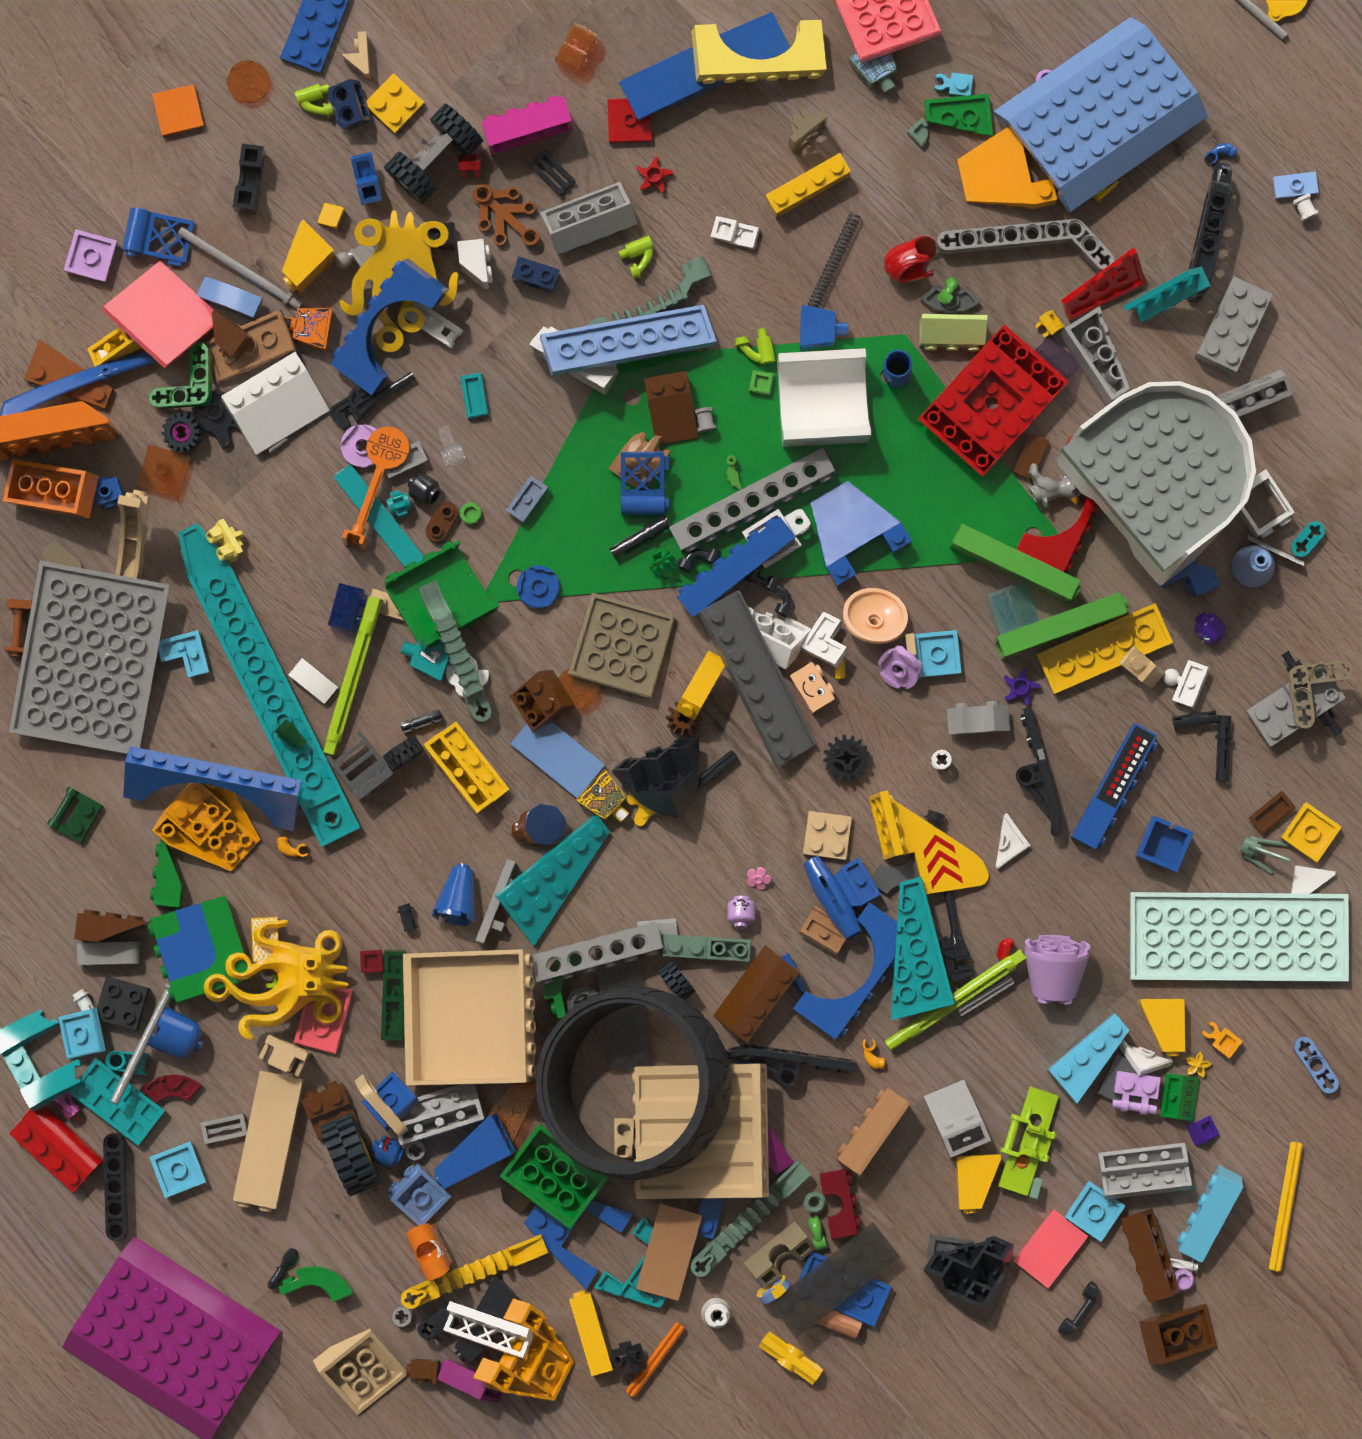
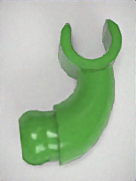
[937,277,958,304]
[808,1215,827,1251]

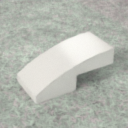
[711,216,760,250]
[288,658,338,704]

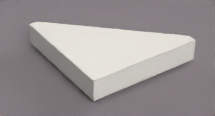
[995,813,1030,869]
[1291,866,1336,894]
[1118,1040,1173,1076]

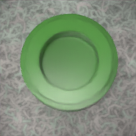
[460,502,482,525]

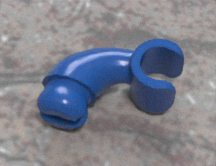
[1204,143,1238,165]

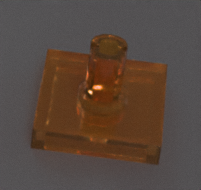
[137,445,191,498]

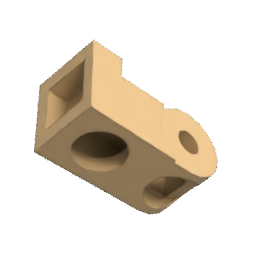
[614,1118,634,1159]

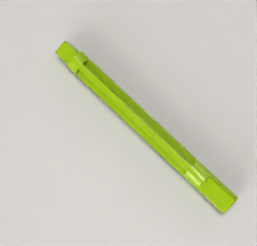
[323,596,383,755]
[885,950,1026,1051]

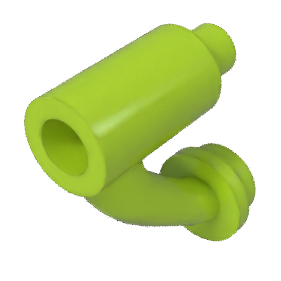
[294,84,334,119]
[618,235,654,279]
[734,328,776,365]

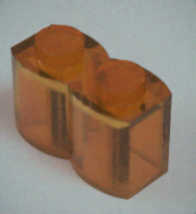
[555,22,600,74]

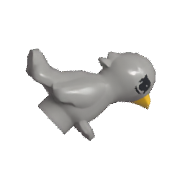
[1028,463,1082,508]

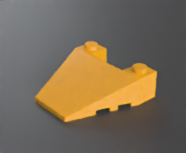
[957,126,1057,209]
[473,1299,574,1401]

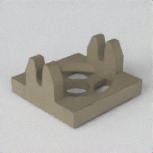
[788,108,828,152]

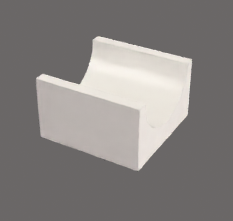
[777,348,871,447]

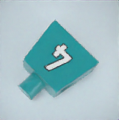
[400,641,450,682]

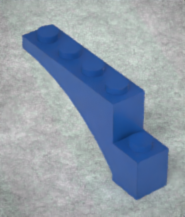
[1154,561,1221,598]

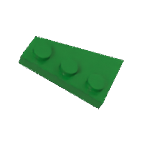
[924,93,993,137]

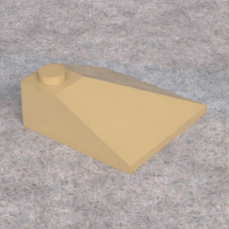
[313,1329,406,1415]

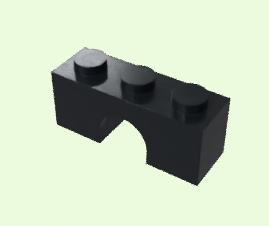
[232,143,266,215]

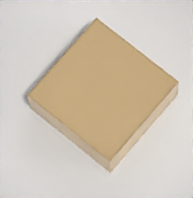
[904,633,916,656]

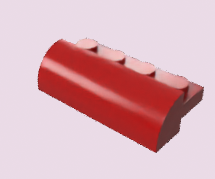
[9,1105,104,1193]

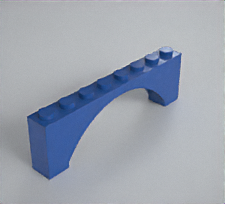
[123,746,302,831]

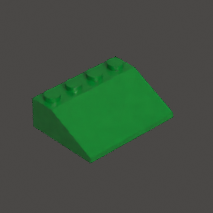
[500,1123,609,1229]

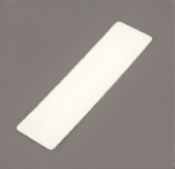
[1248,535,1304,566]

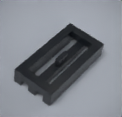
[530,150,575,196]

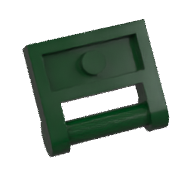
[47,786,103,843]

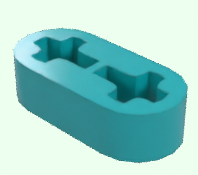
[1290,521,1325,558]

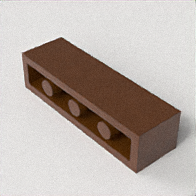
[1121,1208,1181,1303]

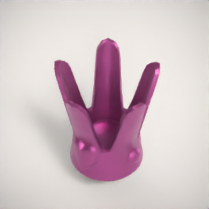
[49,1091,81,1120]

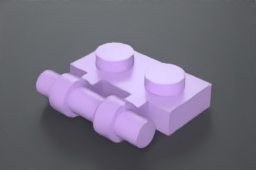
[1112,1071,1161,1115]

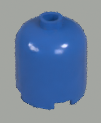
[148,1006,204,1060]

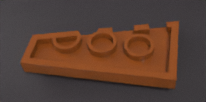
[24,339,114,409]

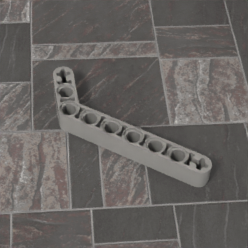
[936,219,1115,273]

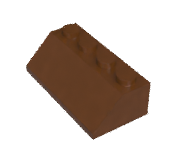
[714,945,800,1043]

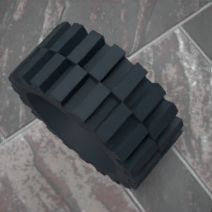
[320,1113,381,1197]

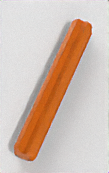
[626,1322,685,1397]

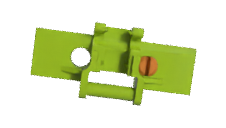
[998,1086,1059,1196]

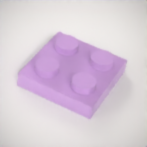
[64,229,118,283]

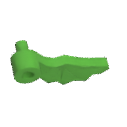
[726,455,742,490]

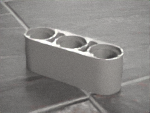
[76,942,140,965]

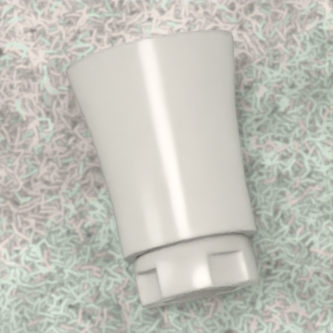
[701,1298,732,1329]

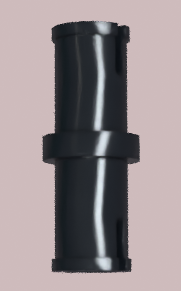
[1172,710,1218,730]

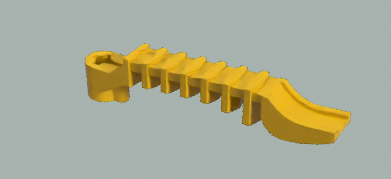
[401,1234,549,1309]

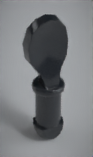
[268,1248,298,1289]

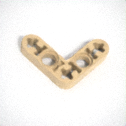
[355,1074,408,1137]

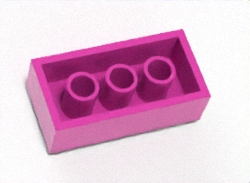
[481,95,573,155]

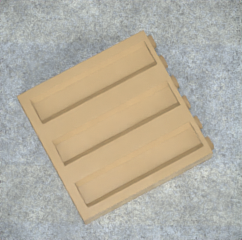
[632,1064,769,1199]

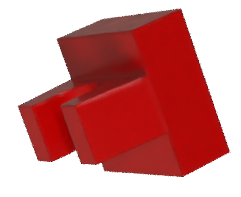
[458,154,481,178]

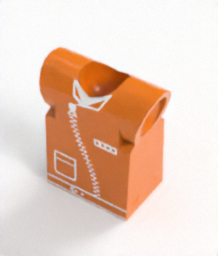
[405,1223,453,1281]

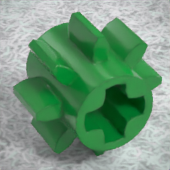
[649,550,677,577]

